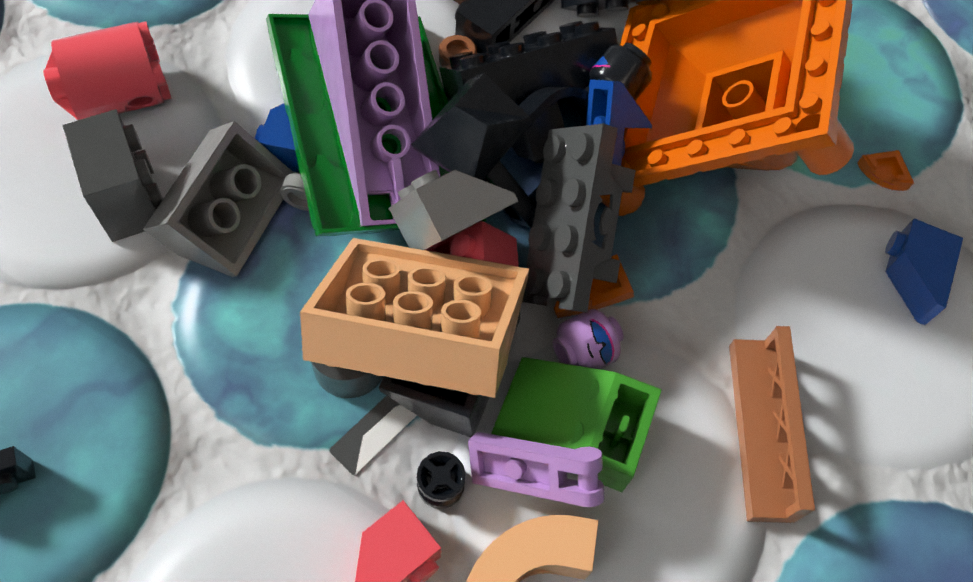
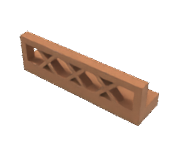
[729,326,815,523]

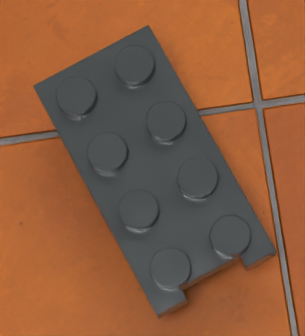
[522,124,636,313]

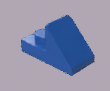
[586,79,652,166]

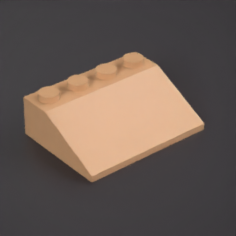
[300,238,529,398]

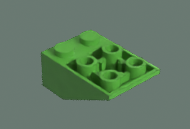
[491,357,662,492]

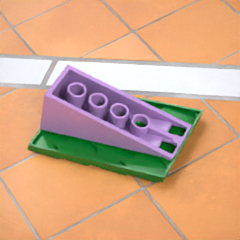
[266,0,486,237]

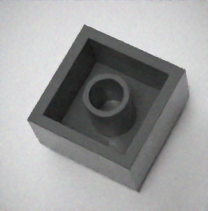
[62,109,163,242]

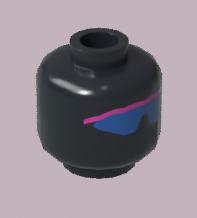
[589,42,652,101]

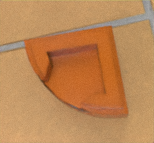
[857,150,914,191]

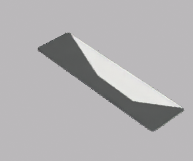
[329,396,417,475]

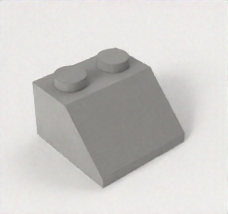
[389,170,518,250]

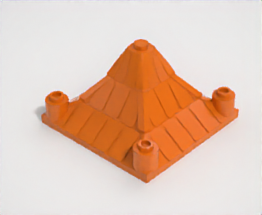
[599,0,854,216]

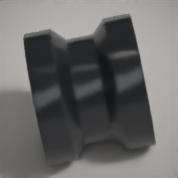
[416,451,466,509]

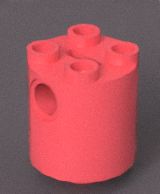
[43,21,172,120]

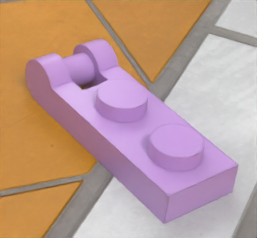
[468,432,604,507]

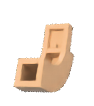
[466,515,598,582]

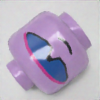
[553,309,624,369]

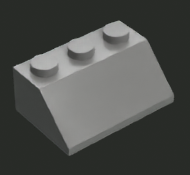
[143,121,294,277]

